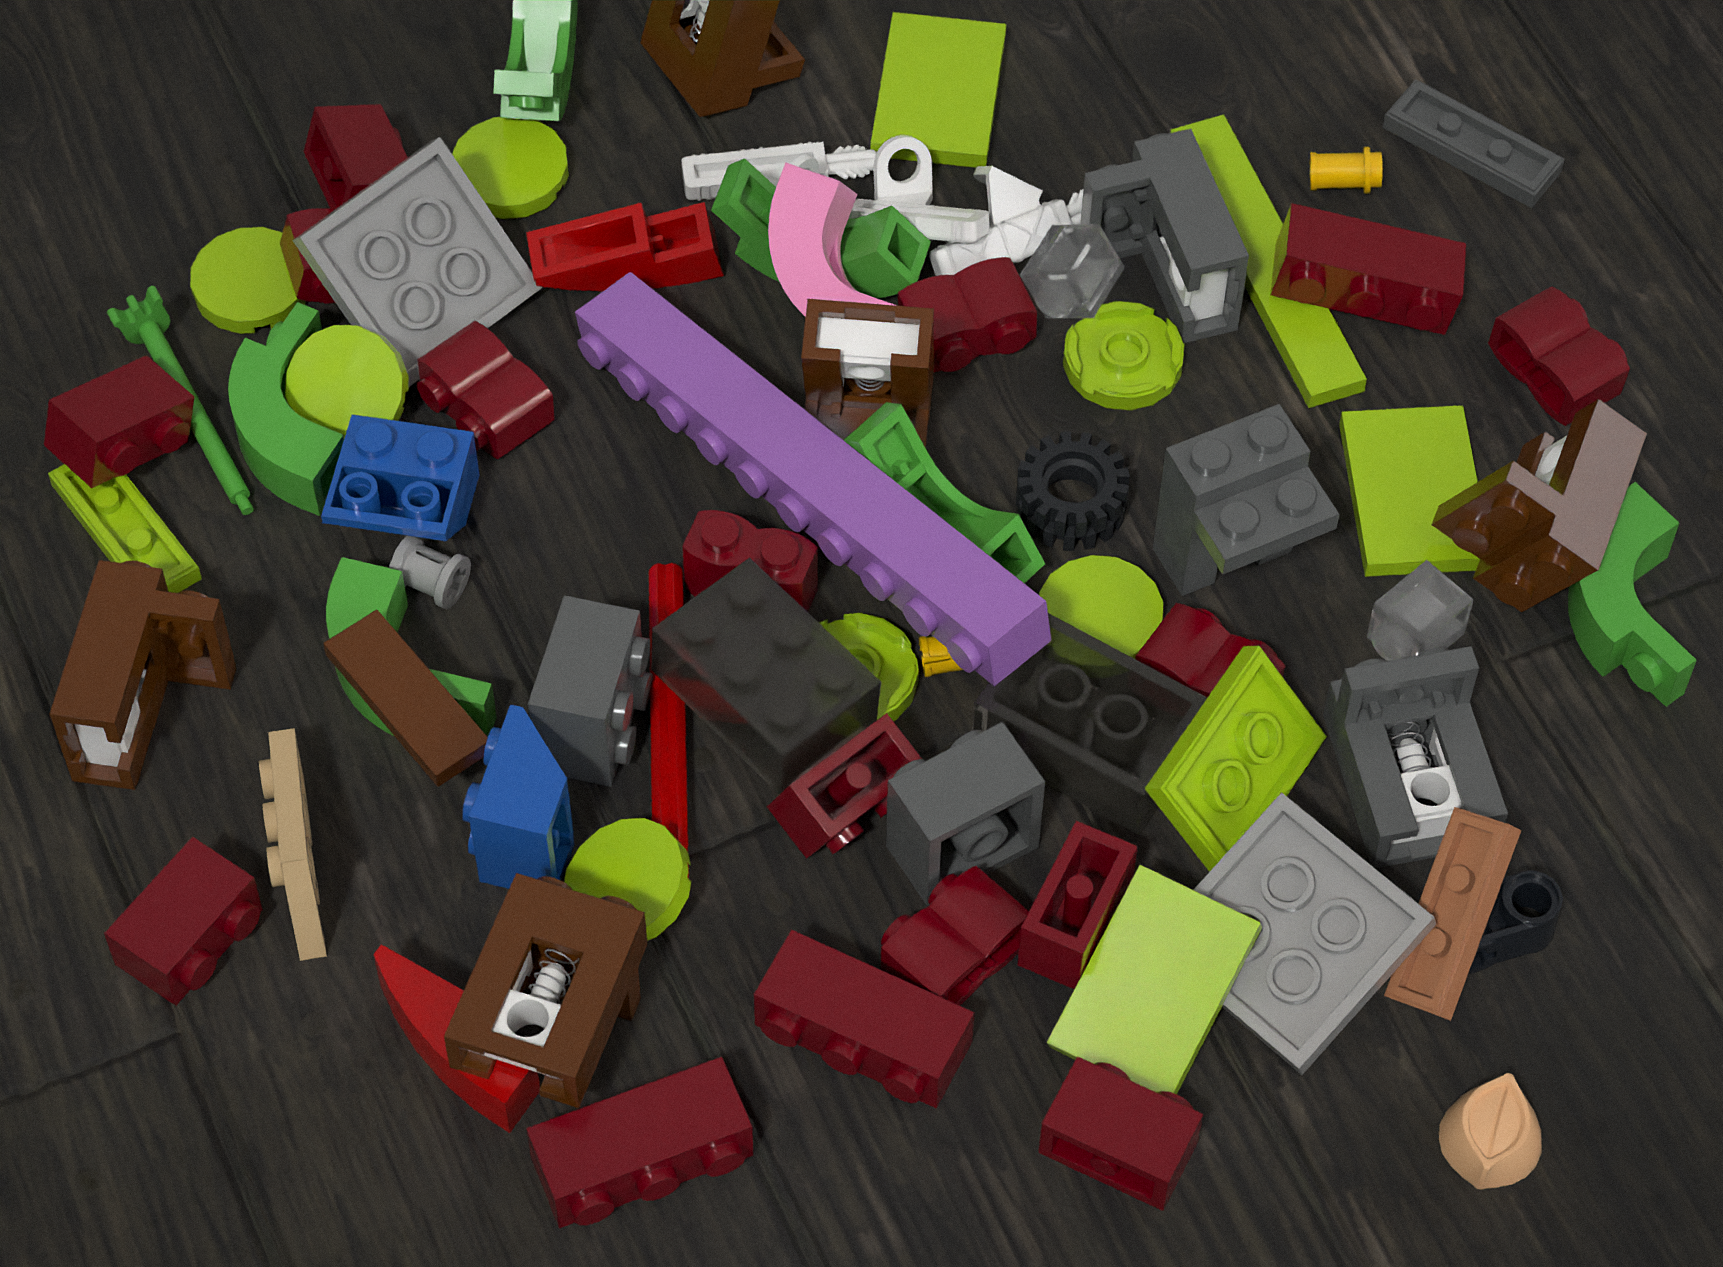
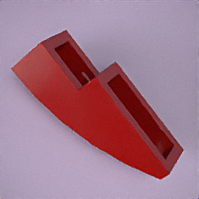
[526,202,724,291]
[373,944,540,1133]

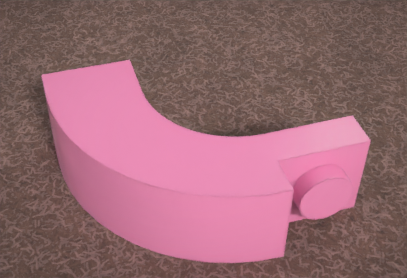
[768,163,897,317]

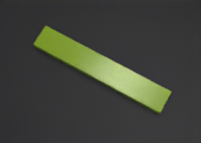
[1170,115,1367,408]

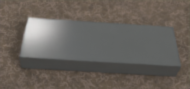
[1383,79,1565,208]

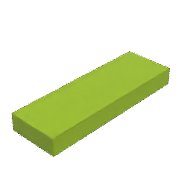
[48,464,202,593]

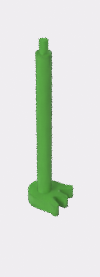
[107,286,254,515]

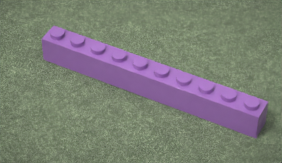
[575,272,1051,686]

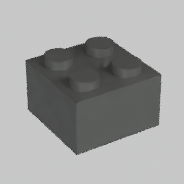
[528,595,653,787]
[886,722,1045,906]

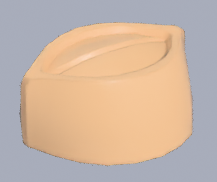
[1439,1073,1541,1190]

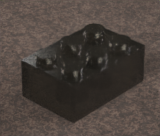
[651,558,881,795]
[973,613,1207,835]

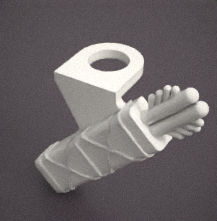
[848,135,989,244]
[682,142,876,201]
[929,166,1083,276]

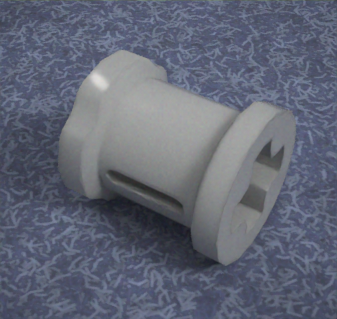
[389,536,471,610]

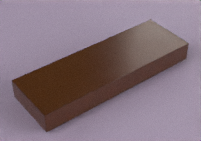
[323,609,488,787]

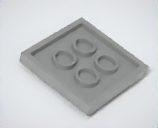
[292,137,542,387]
[1194,792,1436,1075]

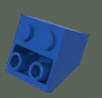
[321,414,480,541]
[463,704,575,889]

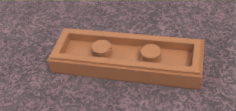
[1384,807,1521,1021]

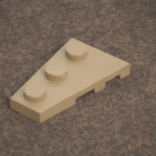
[259,728,327,961]

